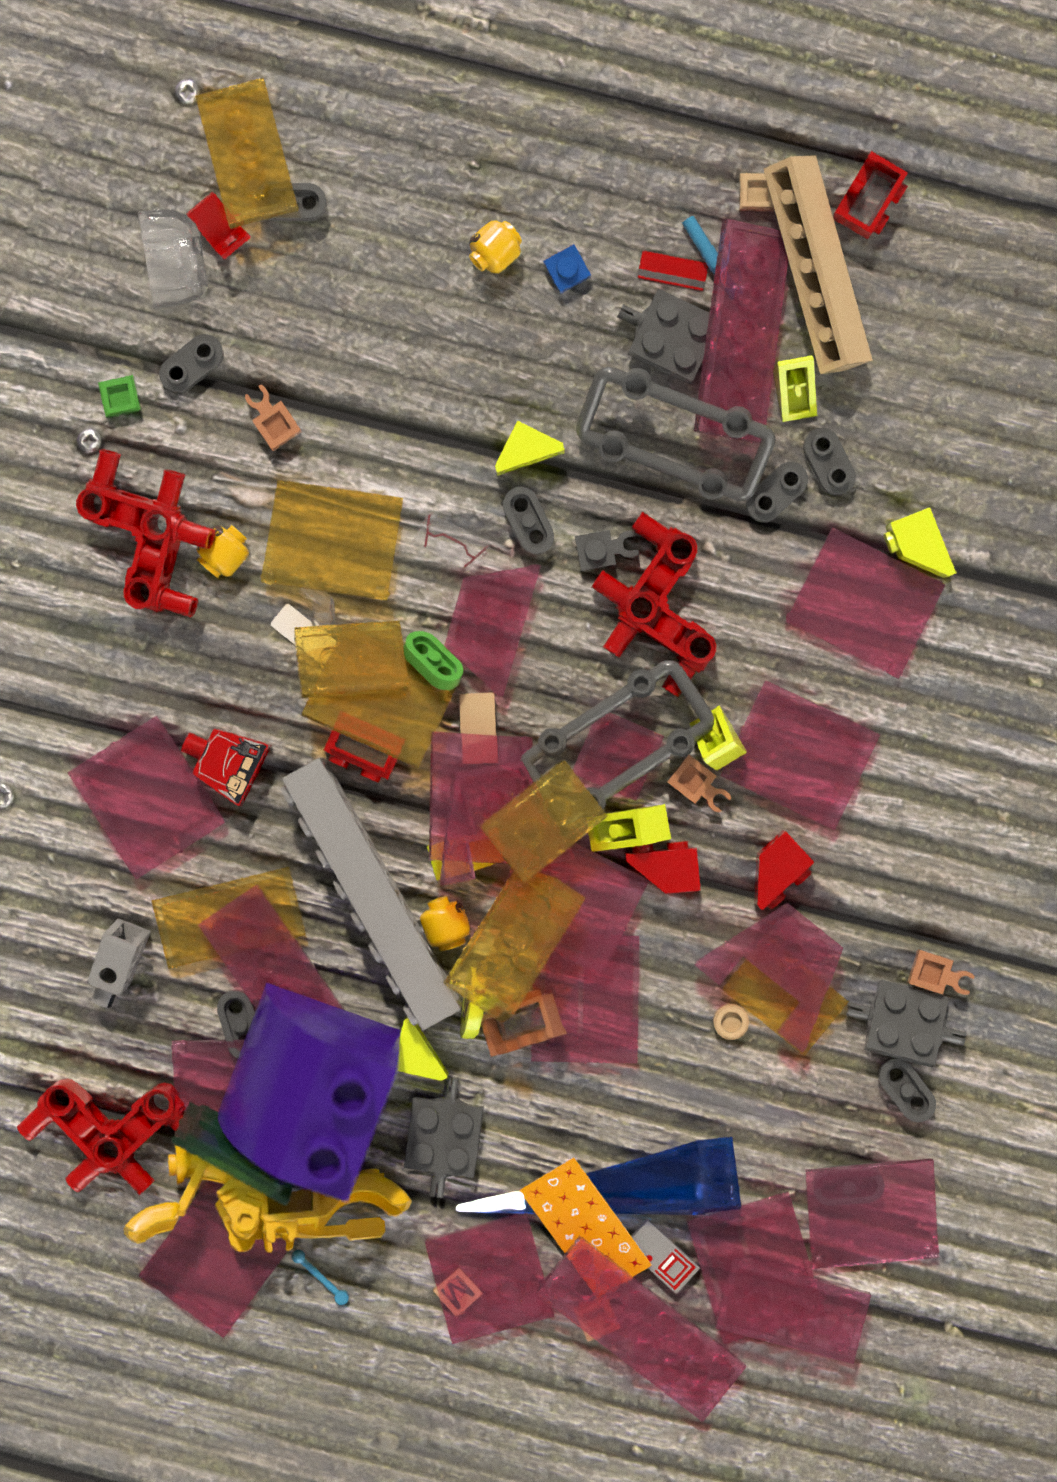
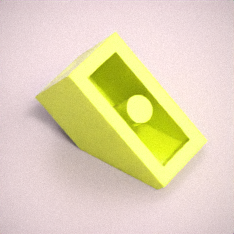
[884,507,956,578]
[586,804,671,852]

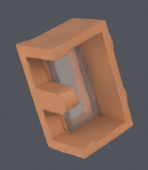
[481,989,567,1057]

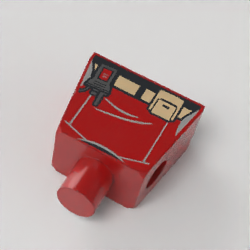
[181,729,272,806]

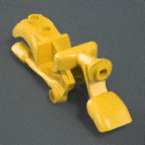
[124,1145,412,1253]

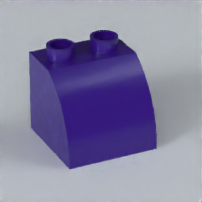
[218,983,400,1202]

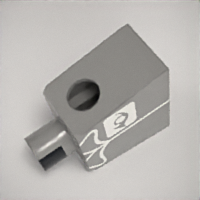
[87,918,151,1008]

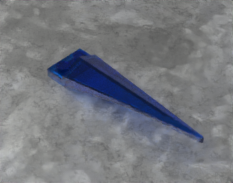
[455,1137,741,1215]

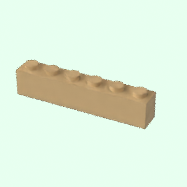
[764,155,873,374]

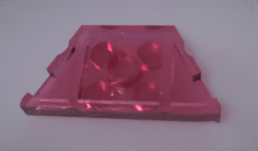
[444,564,541,697]

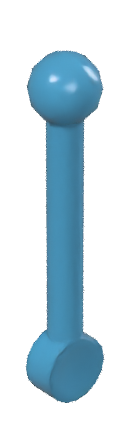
[291,1249,349,1305]

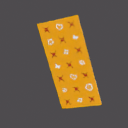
[519,1157,652,1297]

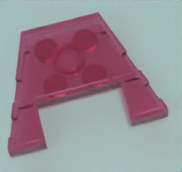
[440,761,574,886]
[694,902,843,1052]

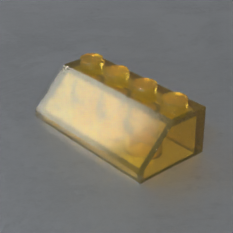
[443,866,586,1023]

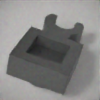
[575,530,639,572]

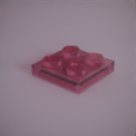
[571,713,664,801]

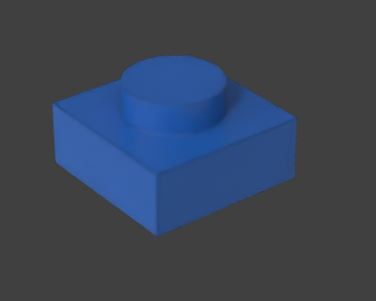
[543,244,591,294]

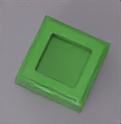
[98,375,142,418]

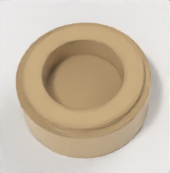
[713,1003,749,1040]

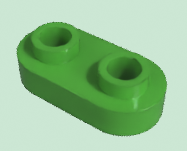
[403,631,464,690]

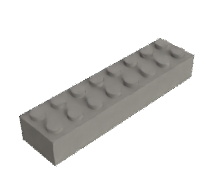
[280,757,462,1031]

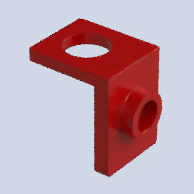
[186,192,251,259]

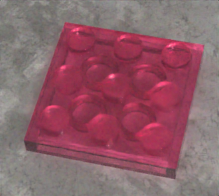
[425,1212,555,1344]

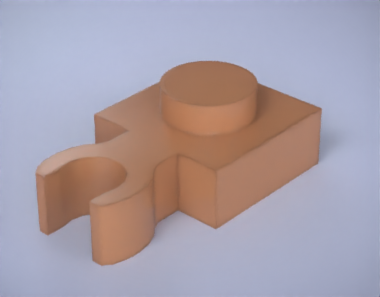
[245,385,302,451]
[667,755,731,812]
[907,949,975,995]

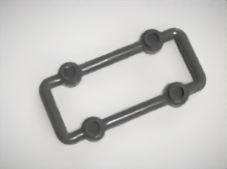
[576,367,776,501]
[520,660,714,824]

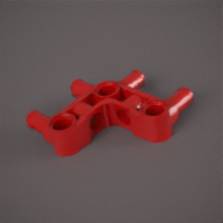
[76,449,216,617]
[591,512,716,698]
[17,1078,206,1195]

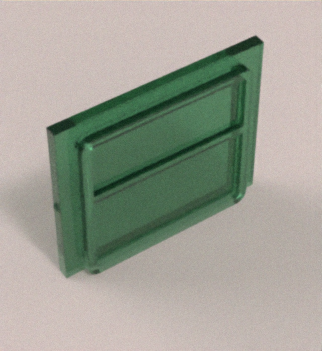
[171,1102,295,1206]

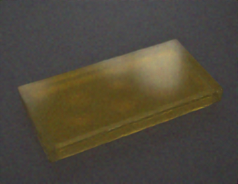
[195,77,299,229]
[151,866,306,969]

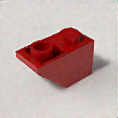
[754,830,815,910]
[625,841,701,894]

